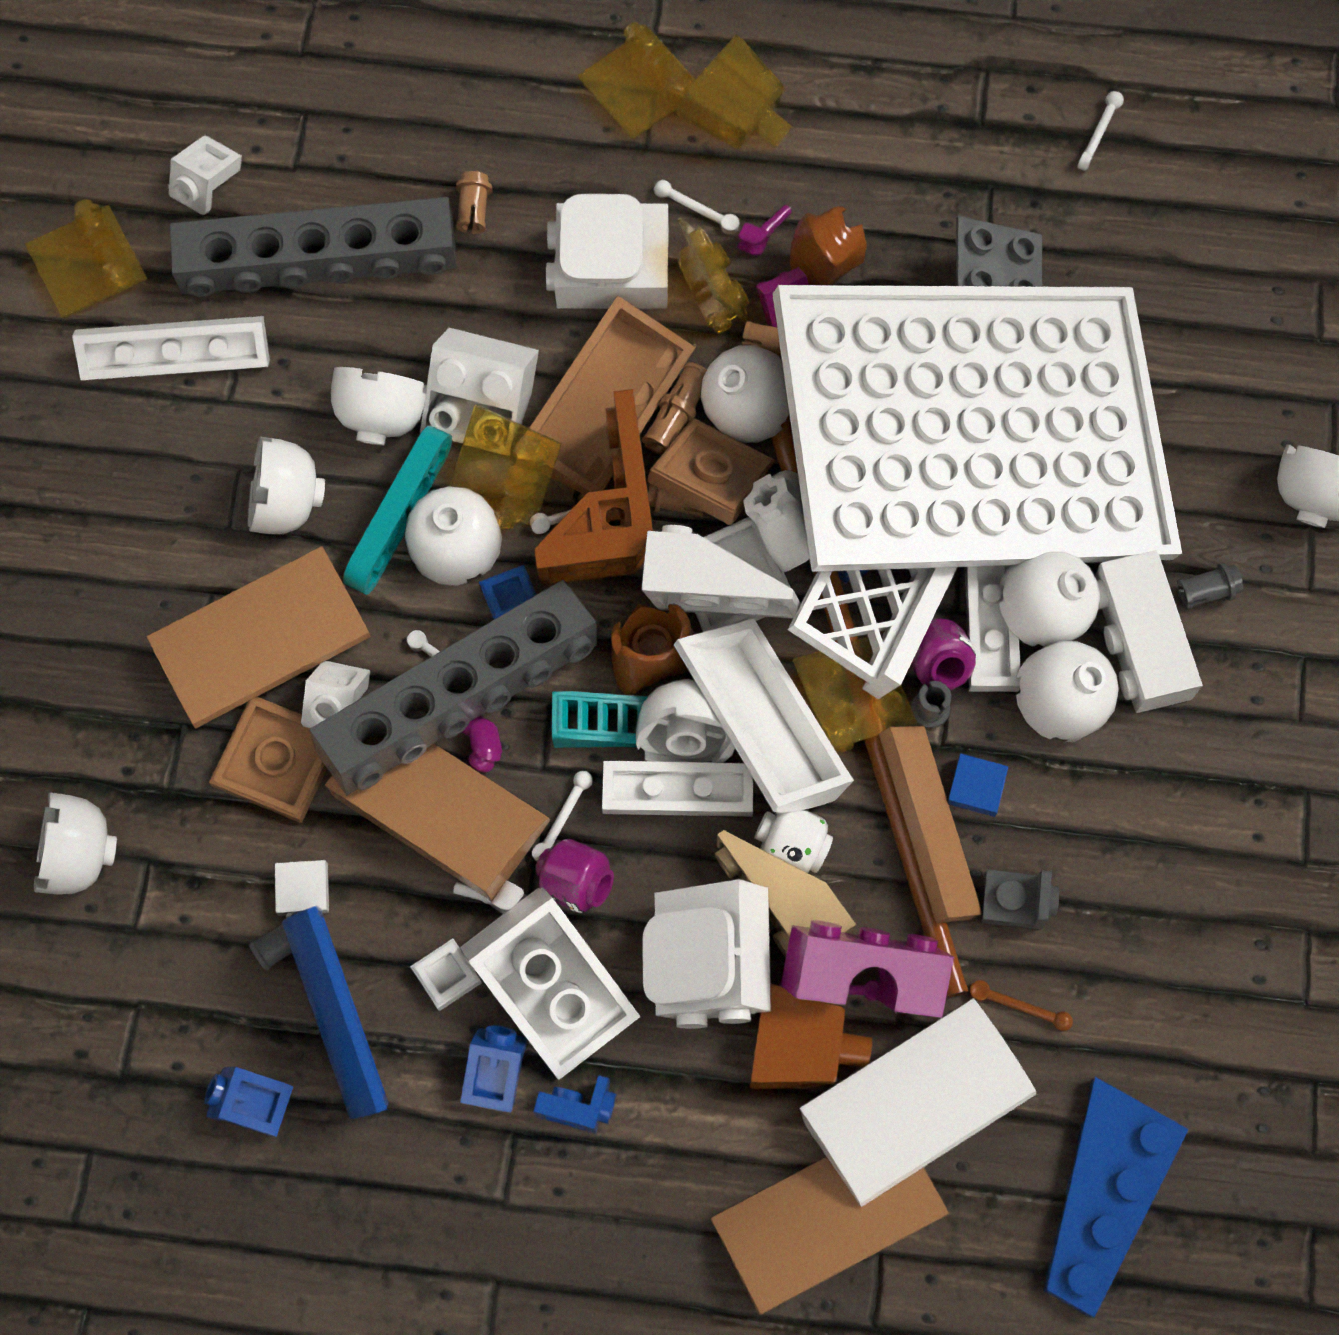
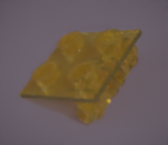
[578,22,704,140]
[25,199,147,319]
[677,218,751,333]
[450,404,562,529]
[792,637,917,754]

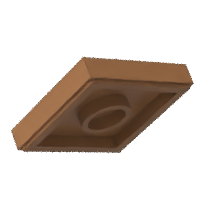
[647,418,776,526]
[209,697,327,823]

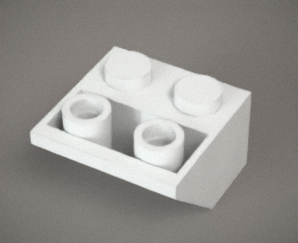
[420,328,539,456]

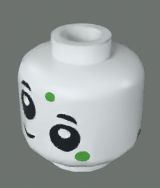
[754,810,833,873]

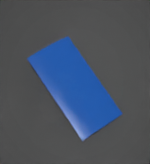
[282,906,389,1119]

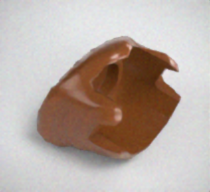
[789,206,867,286]
[611,603,695,696]

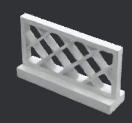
[788,567,957,699]

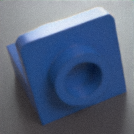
[460,1025,528,1113]
[205,1067,293,1137]
[533,1075,617,1134]

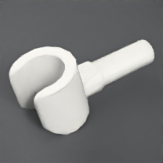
[454,880,527,914]

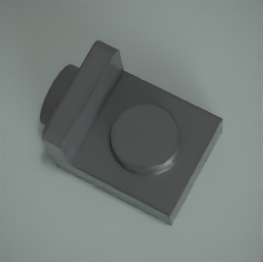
[980,869,1059,930]

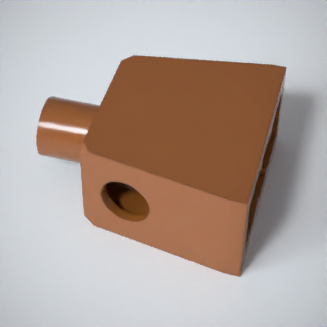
[750,984,872,1089]

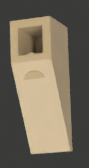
[714,830,856,958]

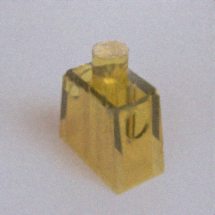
[676,34,792,149]

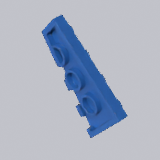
[1043,1077,1189,1318]

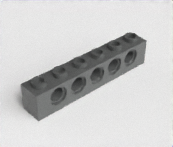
[170,197,457,297]
[309,580,597,796]

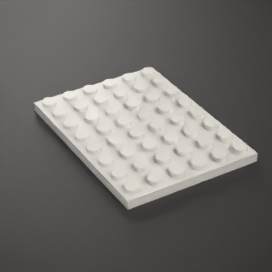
[773,285,1182,572]

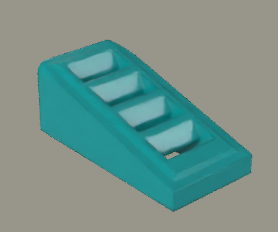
[552,691,647,748]

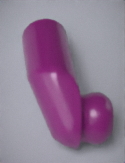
[461,715,503,773]

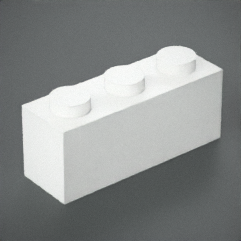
[1094,549,1203,713]

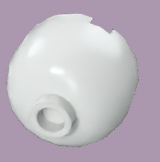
[701,345,789,443]
[331,367,427,446]
[248,437,325,534]
[1277,444,1339,528]
[405,486,502,586]
[999,551,1100,647]
[1016,641,1119,742]
[636,679,735,763]
[34,793,117,894]

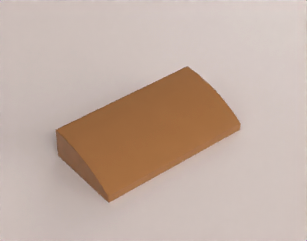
[513,295,696,495]
[147,546,371,729]
[325,736,550,902]
[711,1157,949,1316]

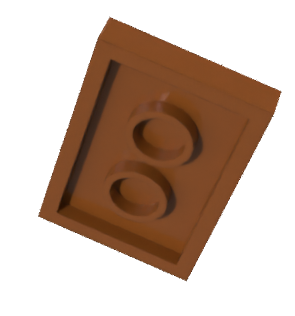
[534,389,653,586]

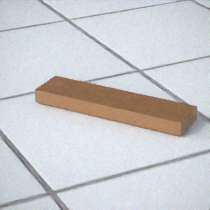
[879,726,982,923]

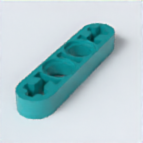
[343,425,452,595]

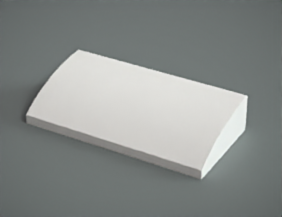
[674,618,854,813]
[800,998,1036,1207]

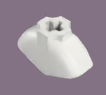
[743,471,810,572]

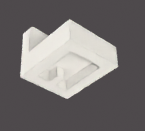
[169,135,242,215]
[301,661,370,728]

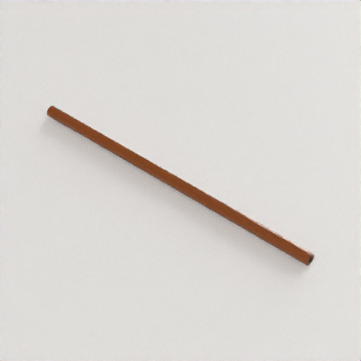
[771,415,968,999]

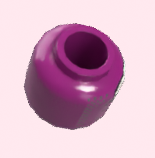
[910,618,976,690]
[536,839,614,913]

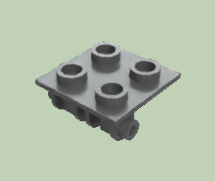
[956,216,1042,287]

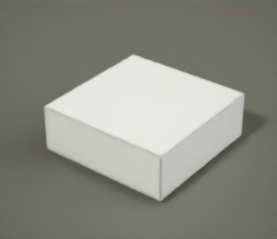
[275,860,329,916]
[410,939,482,1011]

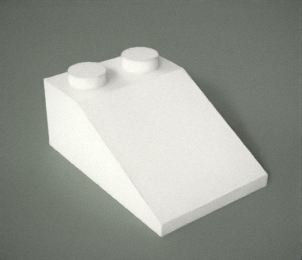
[642,525,801,618]
[460,887,641,1080]

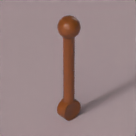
[969,980,1073,1031]

